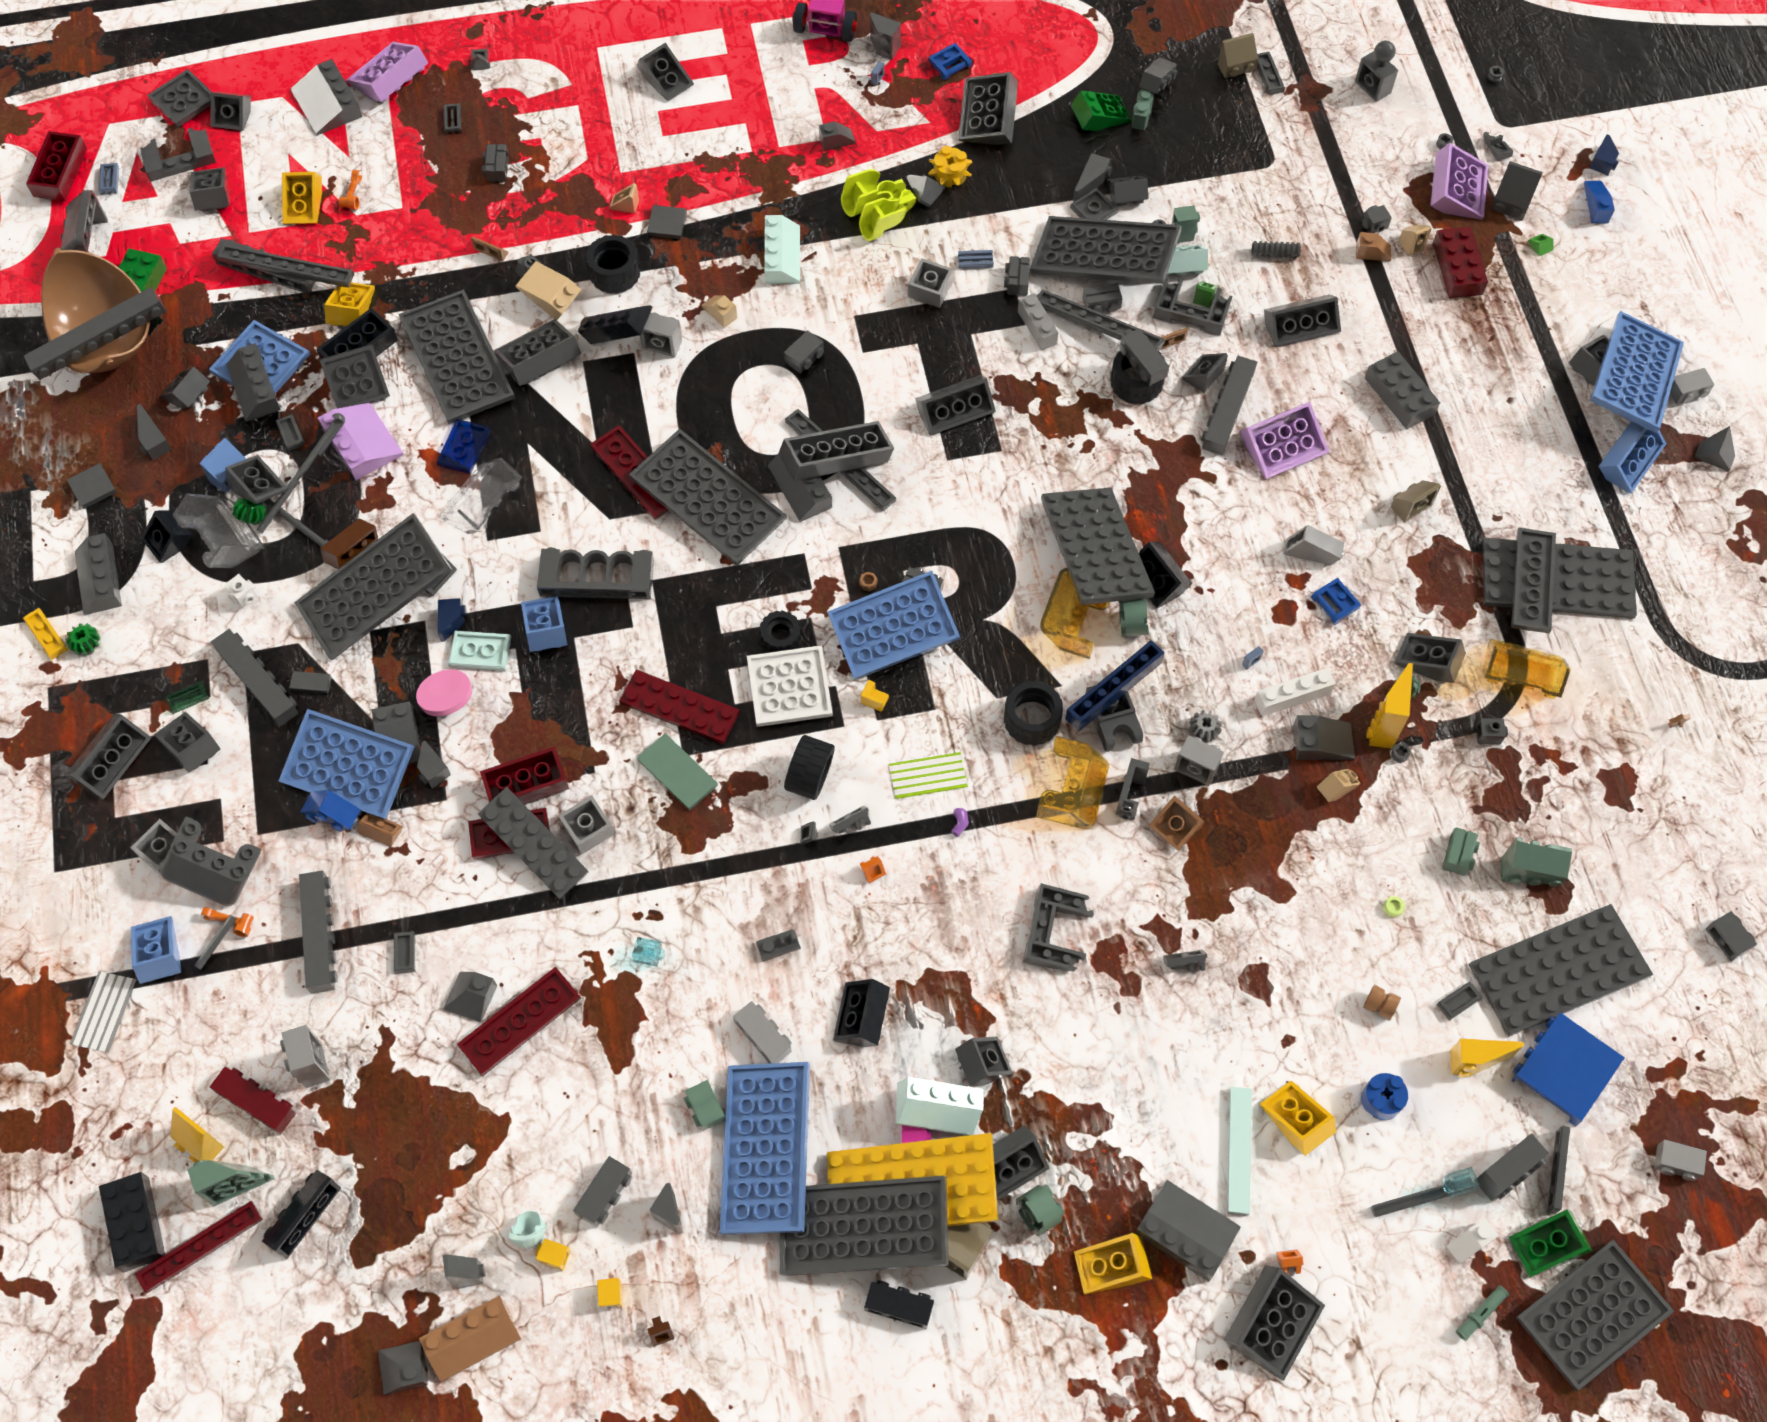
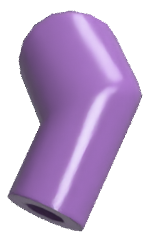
[951,808,969,837]

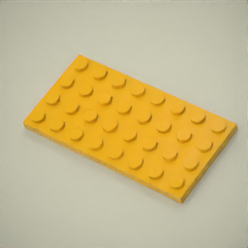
[827,1133,998,1226]

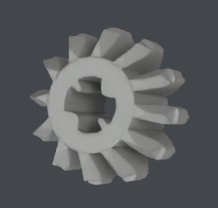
[1189,709,1222,743]

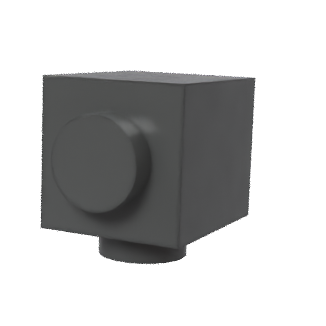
[1476,718,1508,744]

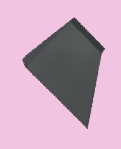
[906,175,946,207]
[1694,426,1735,472]

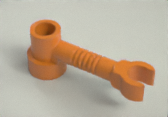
[339,170,362,210]
[201,907,254,938]

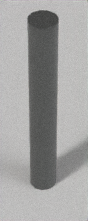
[194,914,237,970]

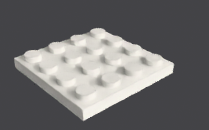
[747,645,833,727]

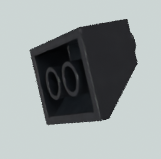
[1139,542,1192,608]
[833,979,890,1047]

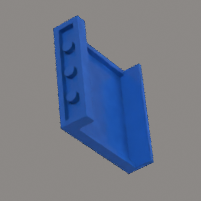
[1511,1012,1625,1127]

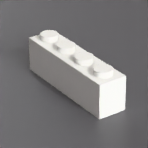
[1254,668,1336,717]

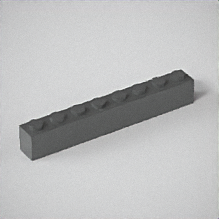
[24,287,167,380]

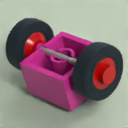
[792,0,858,42]

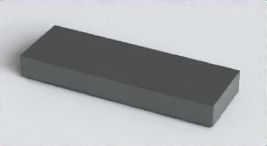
[1256,51,1285,95]

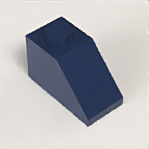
[1589,134,1619,176]
[438,598,467,642]

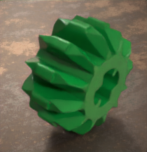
[233,498,266,525]
[66,623,101,655]

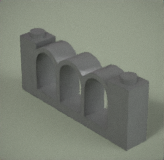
[537,547,654,599]

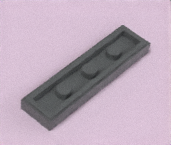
[1547,1125,1570,1214]

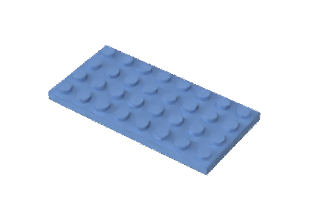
[1590,311,1684,433]
[719,1062,810,1235]

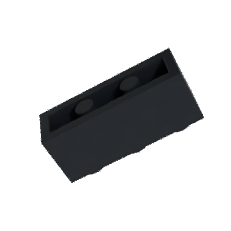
[864,1280,934,1329]

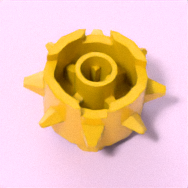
[928,146,972,187]

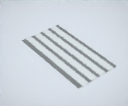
[70,971,137,1053]

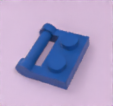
[929,43,972,81]
[1311,578,1361,625]

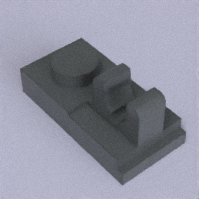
[829,806,871,834]
[756,929,801,962]
[1163,950,1207,973]

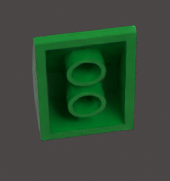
[1509,1209,1593,1278]

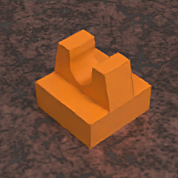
[860,856,886,883]
[1276,1249,1304,1274]

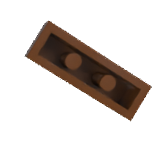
[320,518,378,569]

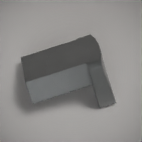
[470,49,490,70]

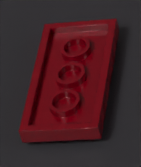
[468,808,550,860]

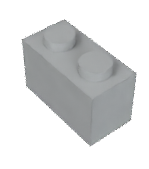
[1670,368,1715,404]
[1654,1140,1707,1181]

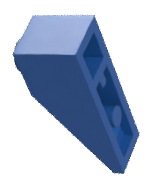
[1584,181,1615,223]

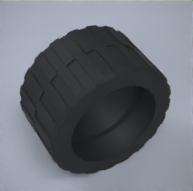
[586,235,641,293]
[1110,351,1165,404]
[1004,680,1063,746]
[784,735,835,800]

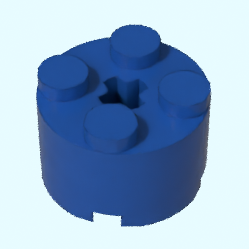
[1361,1073,1408,1120]

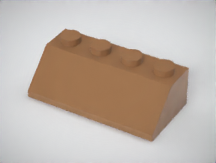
[419,1295,521,1382]

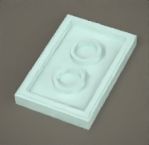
[448,631,511,671]

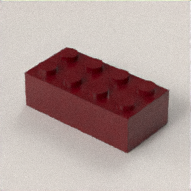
[26,131,87,201]
[1433,226,1488,298]
[480,746,569,804]

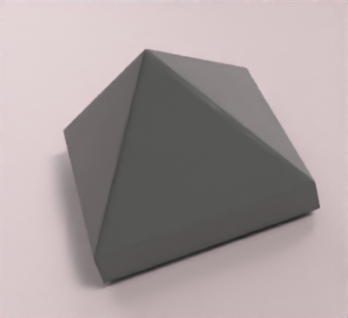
[800,821,818,845]

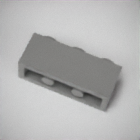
[1018,293,1058,351]
[733,1001,792,1064]

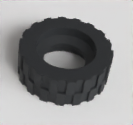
[759,610,801,652]

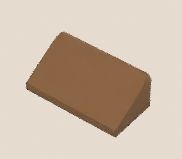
[471,236,509,261]
[1160,328,1188,350]
[357,813,403,847]

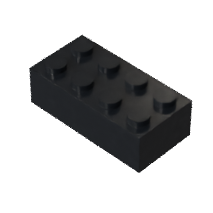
[316,308,398,359]
[99,1172,165,1273]

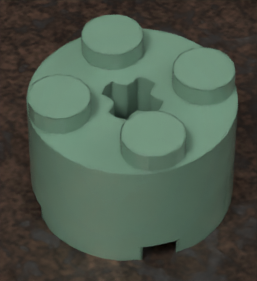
[1119,598,1149,637]
[1016,1184,1065,1236]

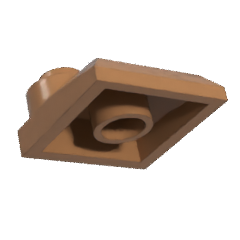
[1149,795,1205,851]

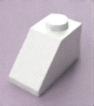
[1445,1218,1499,1264]

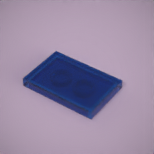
[436,419,491,475]

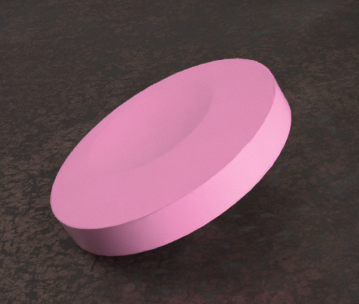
[416,669,472,716]

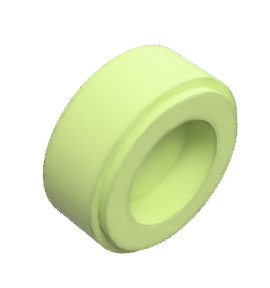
[1383,896,1405,918]

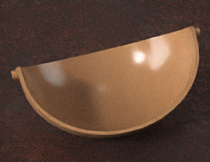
[41,248,150,373]

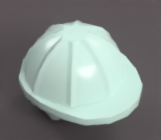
[508,1211,546,1249]

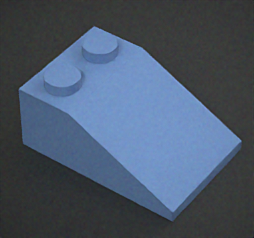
[521,596,567,652]
[131,916,181,984]

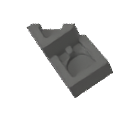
[1483,132,1513,161]

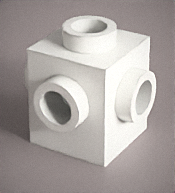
[224,574,257,608]

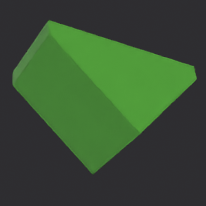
[1193,281,1217,308]

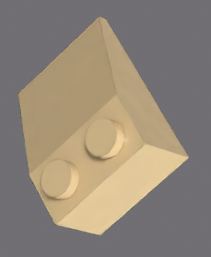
[515,261,582,320]

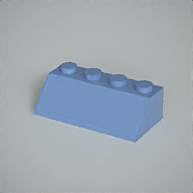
[1599,422,1667,493]

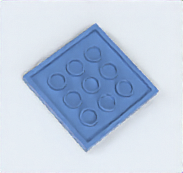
[209,320,310,394]

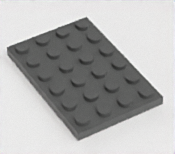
[1516,1240,1674,1392]

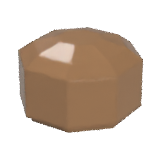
[859,572,878,591]

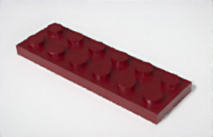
[590,425,669,520]
[619,669,740,745]
[457,967,581,1077]

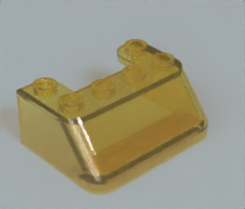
[1040,568,1111,659]
[1482,639,1571,699]
[1036,736,1109,829]

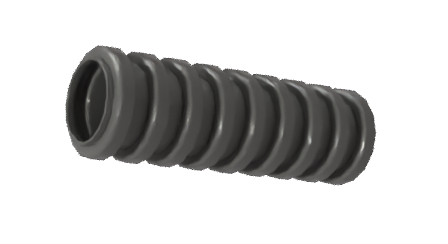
[1252,241,1301,258]

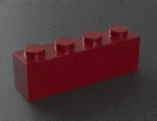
[209,1067,296,1135]

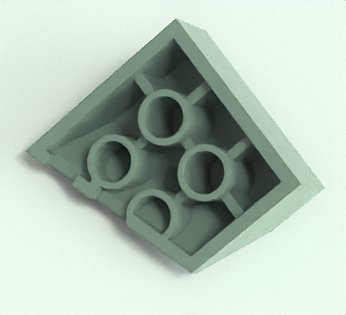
[1501,837,1572,887]
[187,1160,275,1207]

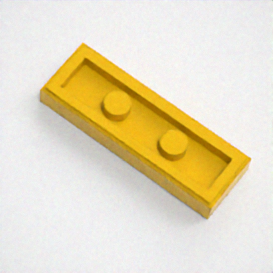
[23,608,68,660]

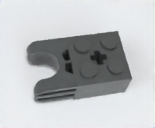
[1085,685,1143,752]

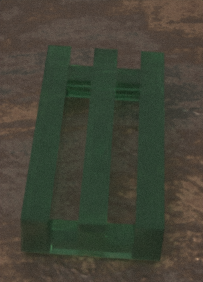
[165,681,209,714]

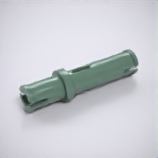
[1455,1285,1509,1341]

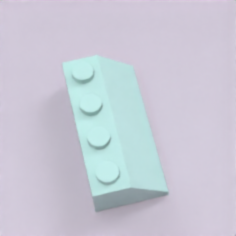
[764,215,800,284]
[1166,245,1209,277]
[896,1077,983,1136]

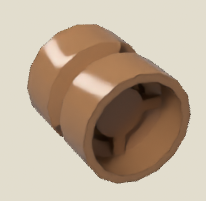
[1363,984,1401,1021]

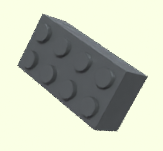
[1365,351,1441,430]

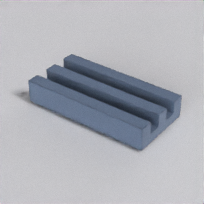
[99,163,119,195]
[958,250,994,269]

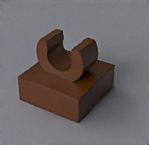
[647,1316,674,1346]

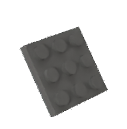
[147,69,212,127]
[320,344,390,409]

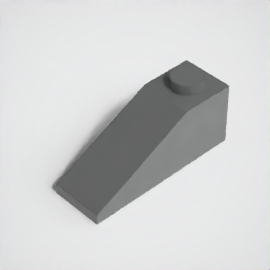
[1073,153,1112,202]
[137,404,172,460]
[442,1254,486,1289]

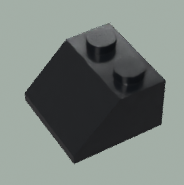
[141,510,192,563]

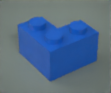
[301,790,361,832]

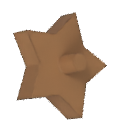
[1668,713,1691,728]

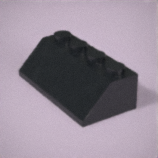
[577,305,653,344]
[261,1170,341,1260]

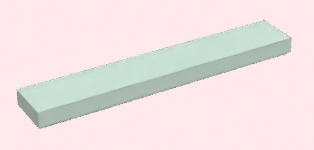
[1227,1087,1252,1215]

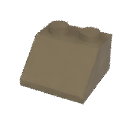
[1218,33,1258,79]
[1391,480,1441,523]

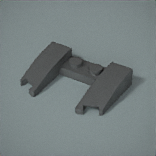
[140,128,216,182]
[1153,278,1233,336]
[1023,883,1094,972]

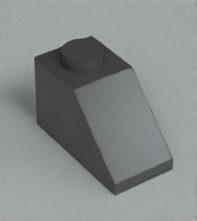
[819,121,856,151]
[417,740,451,789]

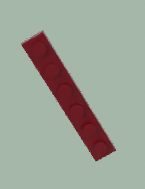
[135,1201,263,1293]

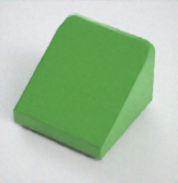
[1528,233,1554,256]

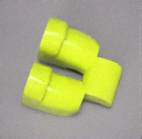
[841,169,916,241]

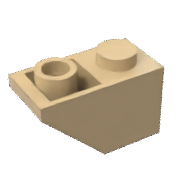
[1317,769,1361,802]

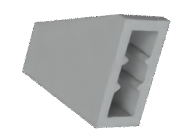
[1283,525,1344,565]

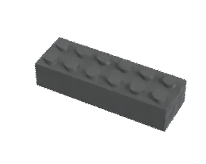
[778,421,894,481]

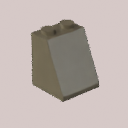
[945,1222,993,1280]

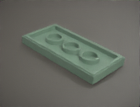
[637,733,718,811]

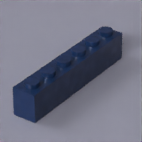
[1065,640,1165,732]

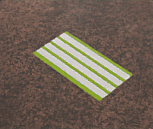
[889,752,968,799]

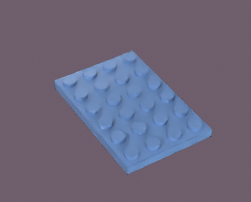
[827,571,960,680]
[279,709,415,819]

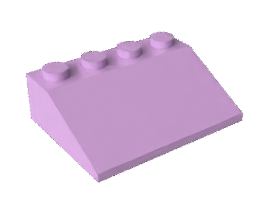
[346,42,428,102]
[1431,143,1488,220]
[1239,402,1329,479]
[318,403,404,480]

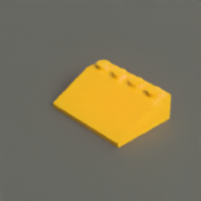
[1366,663,1413,749]

